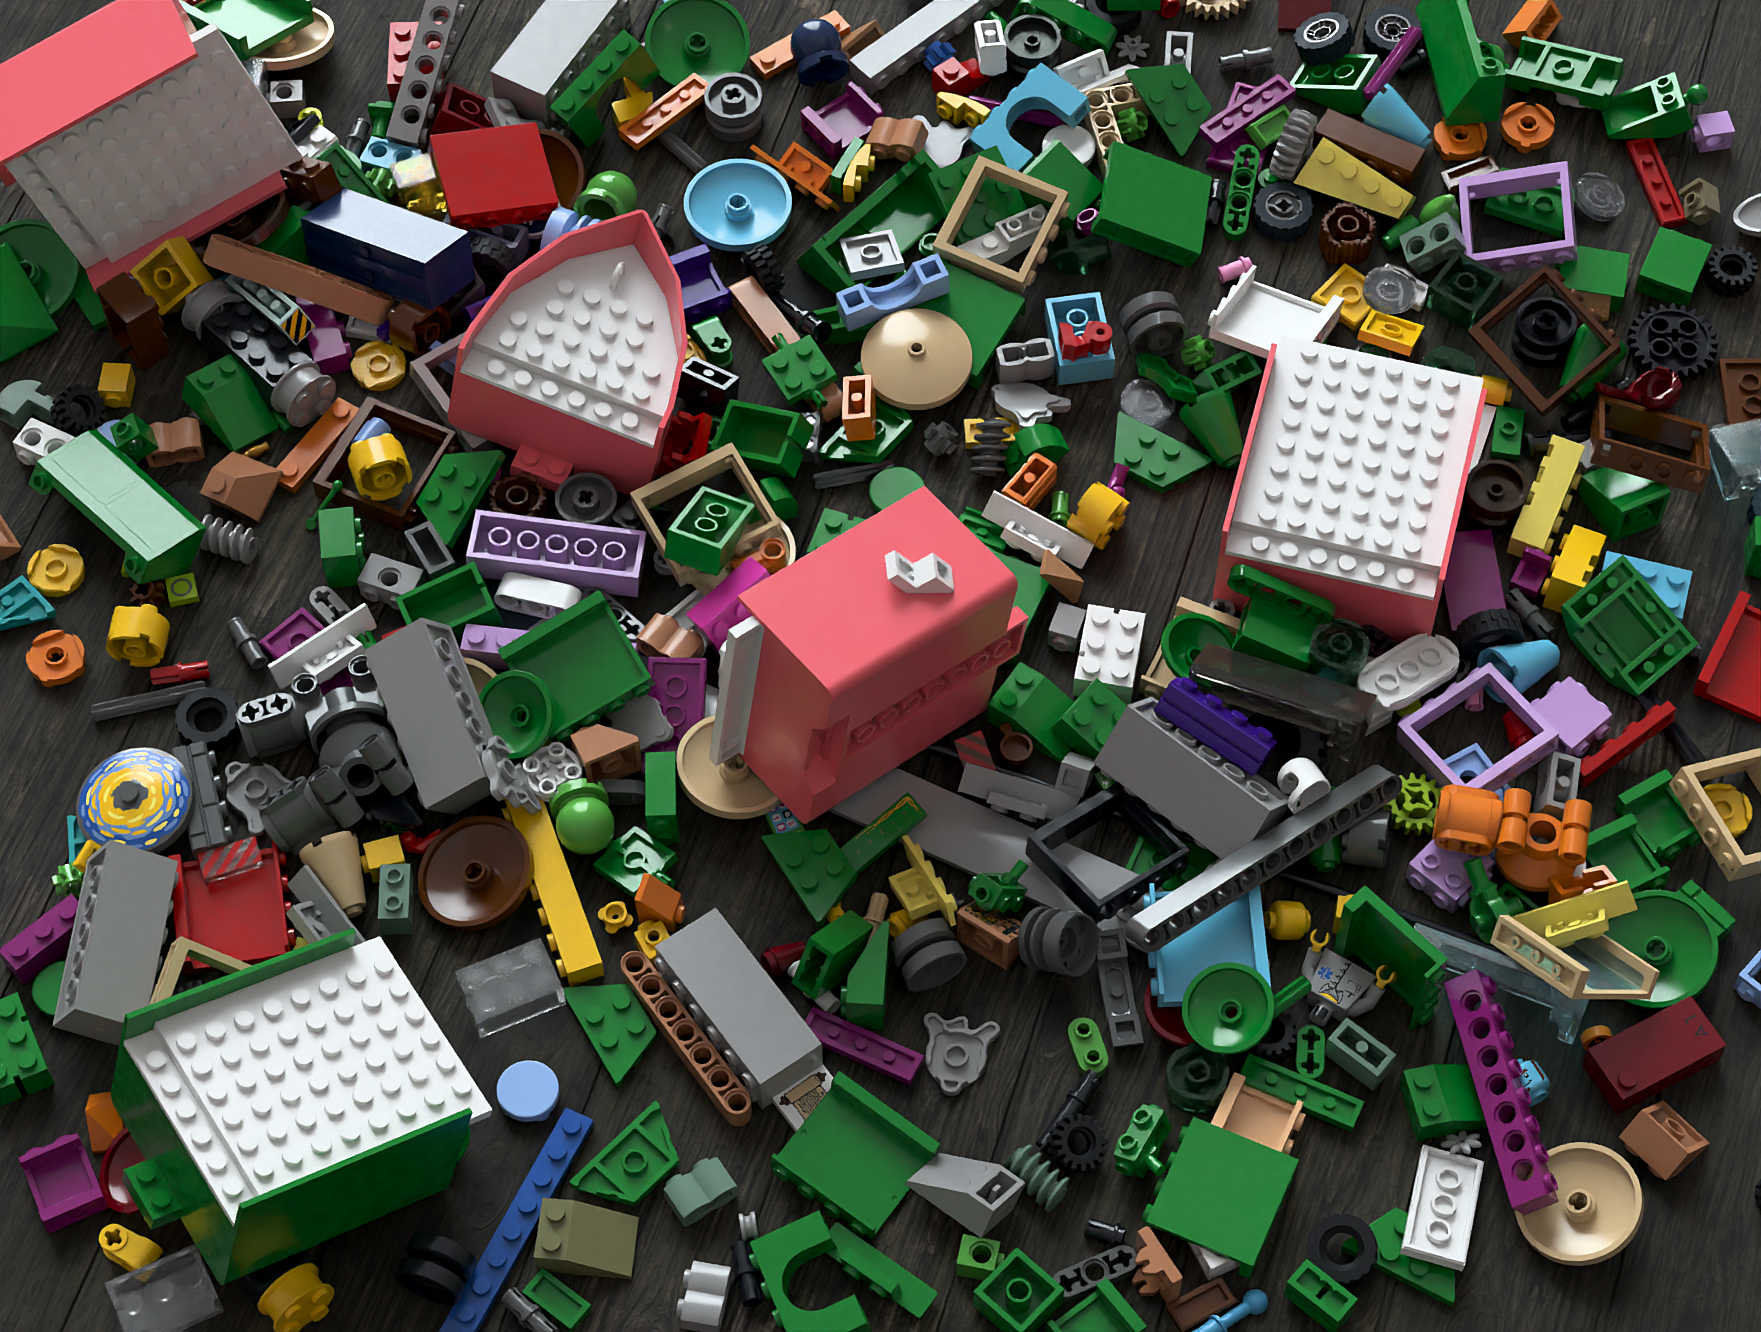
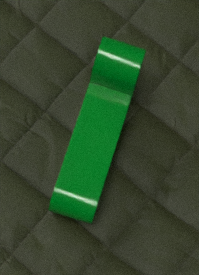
[1009,0,1118,56]

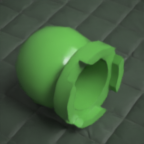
[573,170,637,221]
[549,778,614,855]

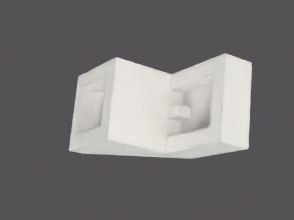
[885,550,955,593]

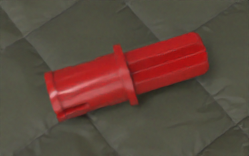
[150,660,210,686]

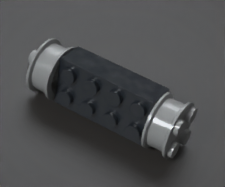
[181,279,336,427]

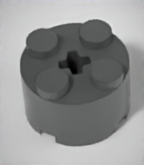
[1341,808,1392,869]

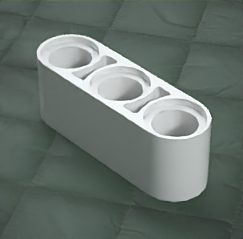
[494,572,582,619]

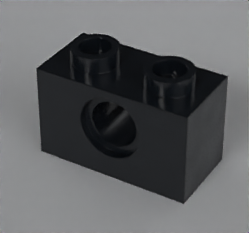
[676,356,740,417]

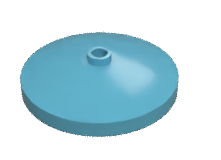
[684,159,792,252]

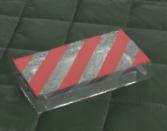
[197,836,264,884]

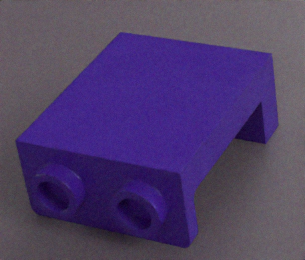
[669,243,732,325]

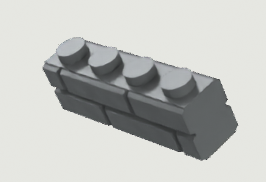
[170,741,235,861]

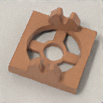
[1132,1226,1183,1304]

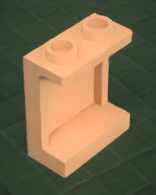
[1211,1072,1306,1155]

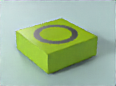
[165,573,199,607]

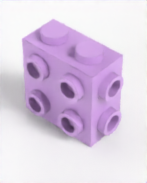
[1530,676,1613,758]
[1406,840,1494,914]

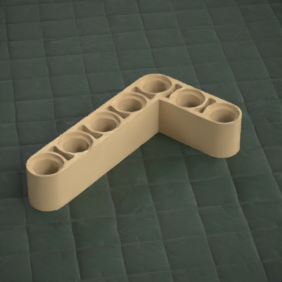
[1084,83,1151,179]

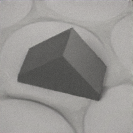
[439,267,486,318]

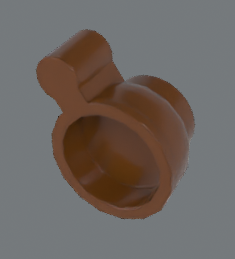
[1000,723,1033,768]

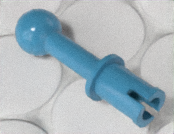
[1192,1289,1268,1332]

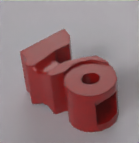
[1057,321,1112,362]

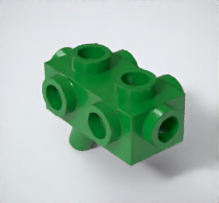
[968,859,1029,913]
[1113,1104,1172,1178]

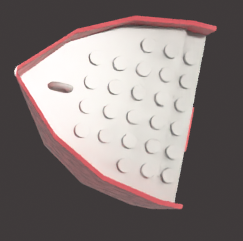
[447,210,688,496]

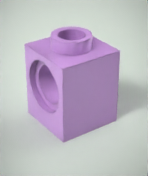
[1690,111,1735,153]

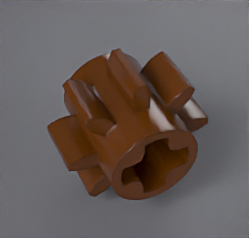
[129,581,166,608]

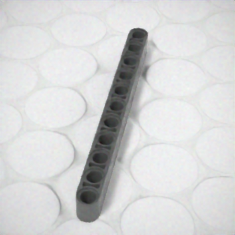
[1125,765,1402,952]

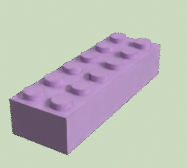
[466,510,647,598]

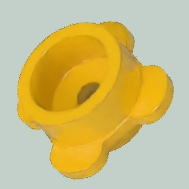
[598,901,633,934]

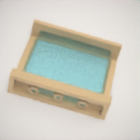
[1490,915,1660,999]

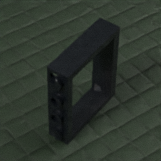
[1025,782,1190,924]

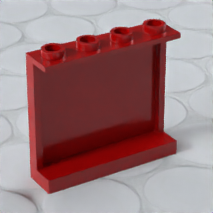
[428,122,559,231]
[1692,590,1761,723]
[168,840,296,976]

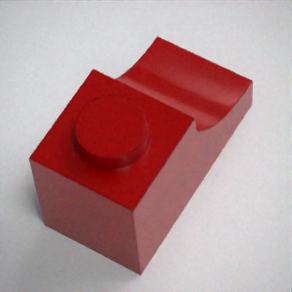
[932,57,990,96]

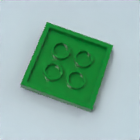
[925,145,1027,246]

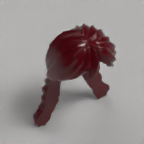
[1595,366,1683,412]

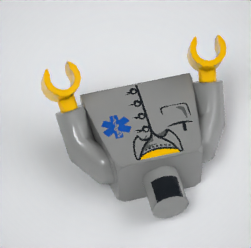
[1301,929,1397,1026]

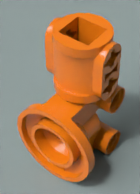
[1432,784,1592,892]

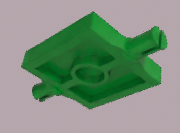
[761,333,838,409]
[593,826,678,898]

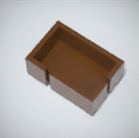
[96,271,170,372]

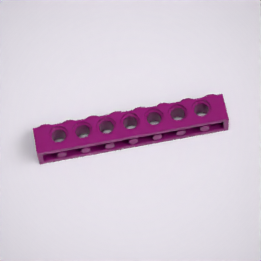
[1444,969,1559,1215]

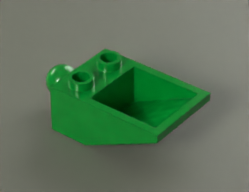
[1601,72,1708,139]

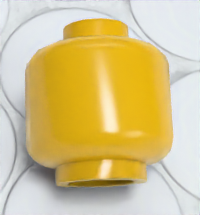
[1263,900,1311,940]

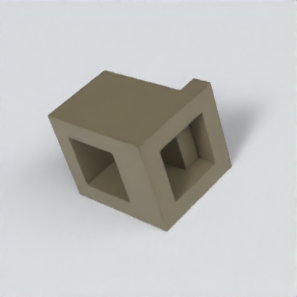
[1679,177,1720,226]

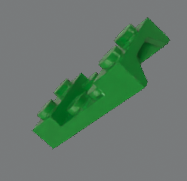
[1504,36,1624,111]

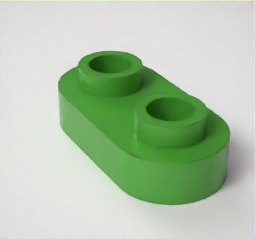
[1067,1017,1108,1078]

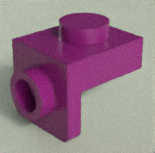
[1509,547,1552,598]

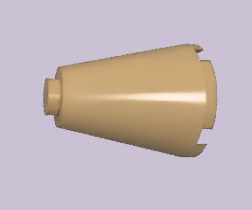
[299,831,366,918]

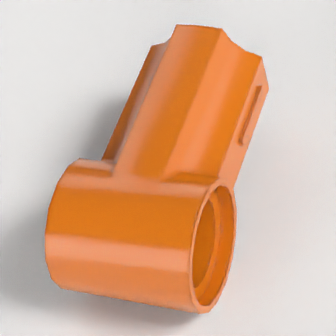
[729,538,787,575]

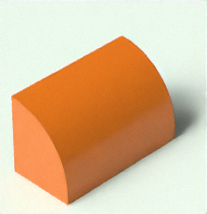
[1502,0,1563,49]

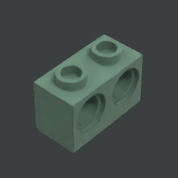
[1399,212,1467,274]
[378,864,414,935]

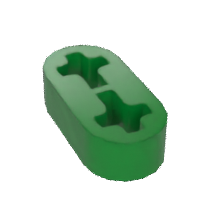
[1295,1025,1325,1082]

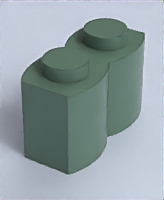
[664,1157,738,1227]

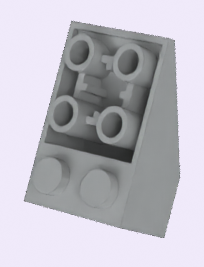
[905,1153,1025,1238]

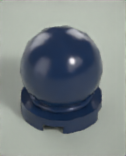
[790,19,849,87]

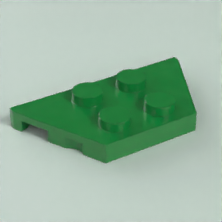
[1124,64,1212,158]
[818,395,914,464]
[1113,412,1213,493]
[416,450,506,549]
[761,829,857,928]
[561,984,658,1088]
[569,1100,680,1207]
[1341,1207,1455,1307]

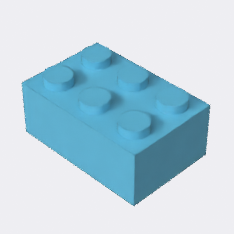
[1044,292,1115,385]
[1600,551,1692,622]

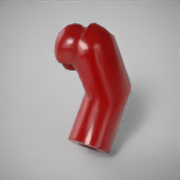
[400,829,441,855]

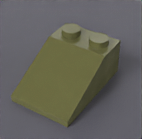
[534,1198,639,1279]

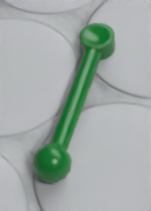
[305,480,343,530]

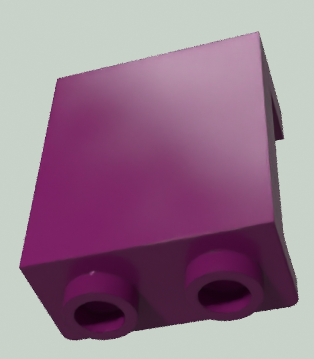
[800,81,884,160]
[18,1133,108,1233]

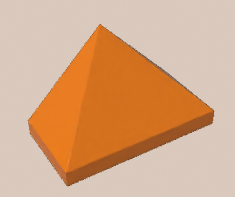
[85,1092,124,1154]

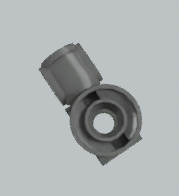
[235,655,393,758]
[258,720,414,855]

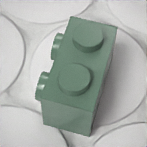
[1325,1018,1396,1091]

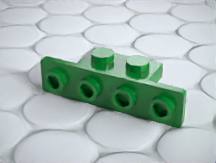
[826,1222,938,1319]

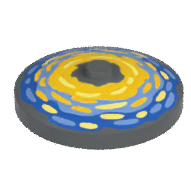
[76,747,196,854]

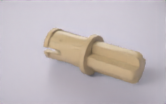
[863,892,889,950]

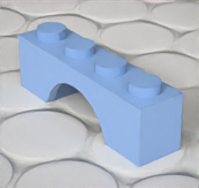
[836,253,950,332]

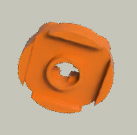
[1500,102,1555,153]
[1433,117,1487,161]
[26,630,86,687]

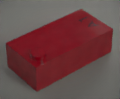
[1582,996,1726,1115]

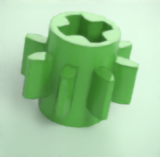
[1116,107,1148,142]
[365,167,397,198]
[1181,335,1216,371]
[52,861,84,898]

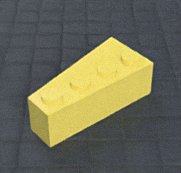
[1293,137,1416,220]
[1507,434,1585,558]

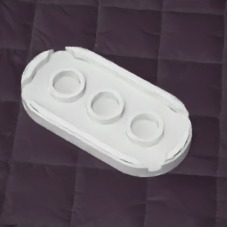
[1357,633,1460,711]

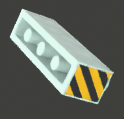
[224,274,316,345]

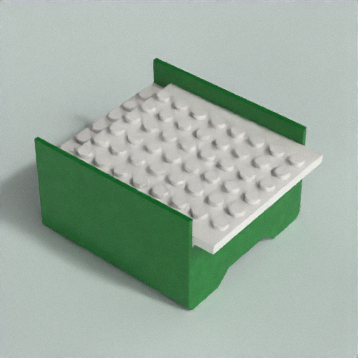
[111,928,492,1285]

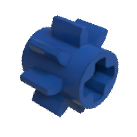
[923,41,956,72]

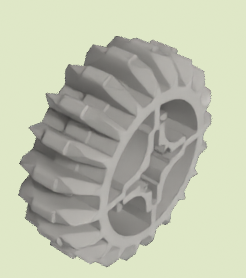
[1269,109,1317,181]

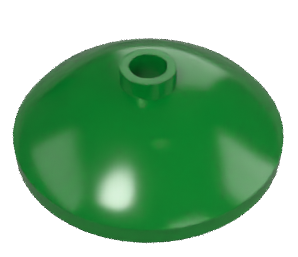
[1161,613,1235,692]
[479,670,555,759]
[1182,962,1275,1055]

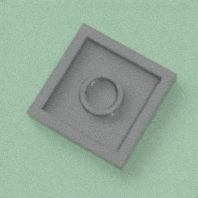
[839,229,905,281]

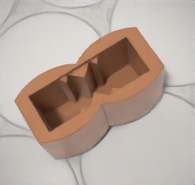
[865,117,929,162]
[146,417,205,467]
[636,613,704,658]

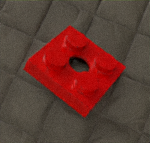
[657,411,713,478]

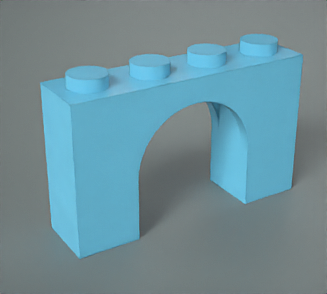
[969,63,1091,173]

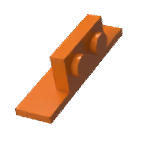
[750,141,841,212]

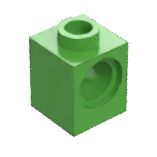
[956,1234,1005,1281]

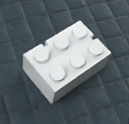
[1073,604,1146,705]

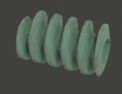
[1002,1144,1069,1213]

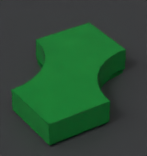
[1135,352,1198,404]

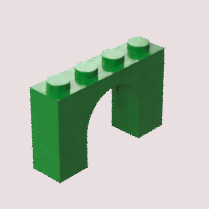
[550,29,661,149]
[749,1210,873,1332]

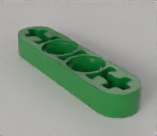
[1223,144,1260,241]
[1227,564,1336,627]

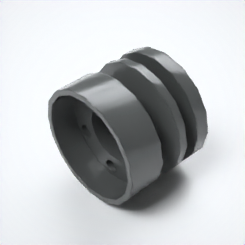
[1018,906,1099,977]

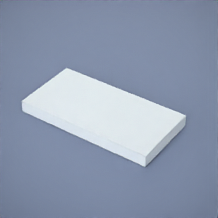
[1400,1145,1484,1271]

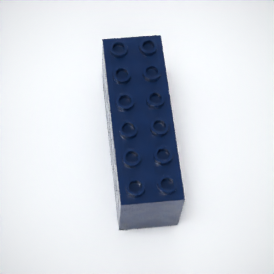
[300,188,476,310]

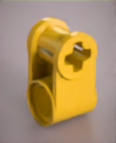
[99,1224,163,1279]

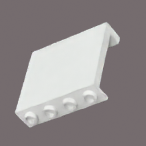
[1208,265,1344,359]

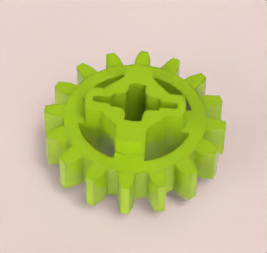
[1382,773,1443,836]

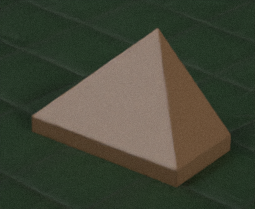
[841,20,885,67]
[1039,549,1084,604]

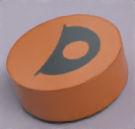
[1580,1025,1612,1051]

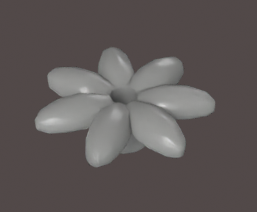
[1115,35,1150,62]
[1441,1130,1482,1155]

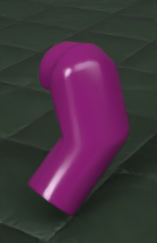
[1107,463,1130,498]

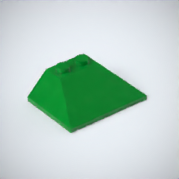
[0,242,59,364]
[1560,555,1699,697]

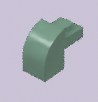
[0,380,58,430]

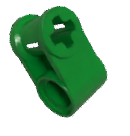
[690,316,733,369]

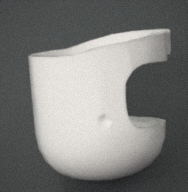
[1277,758,1331,814]

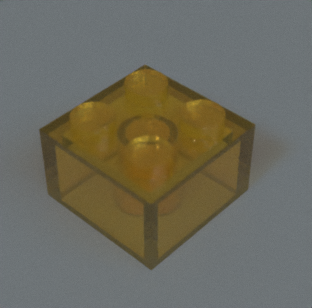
[389,153,448,216]

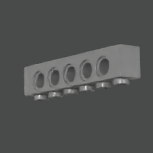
[386,0,465,150]

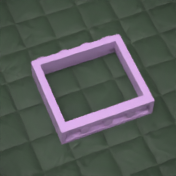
[1458,161,1578,276]
[1397,662,1559,792]

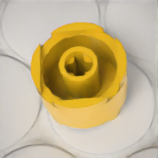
[348,433,412,501]
[1066,482,1130,550]
[105,604,170,667]

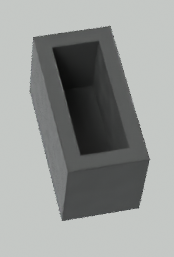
[404,520,456,583]

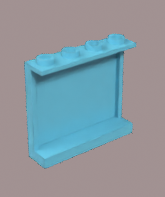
[1143,883,1271,1007]

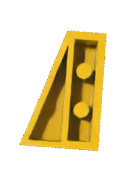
[1541,524,1607,613]

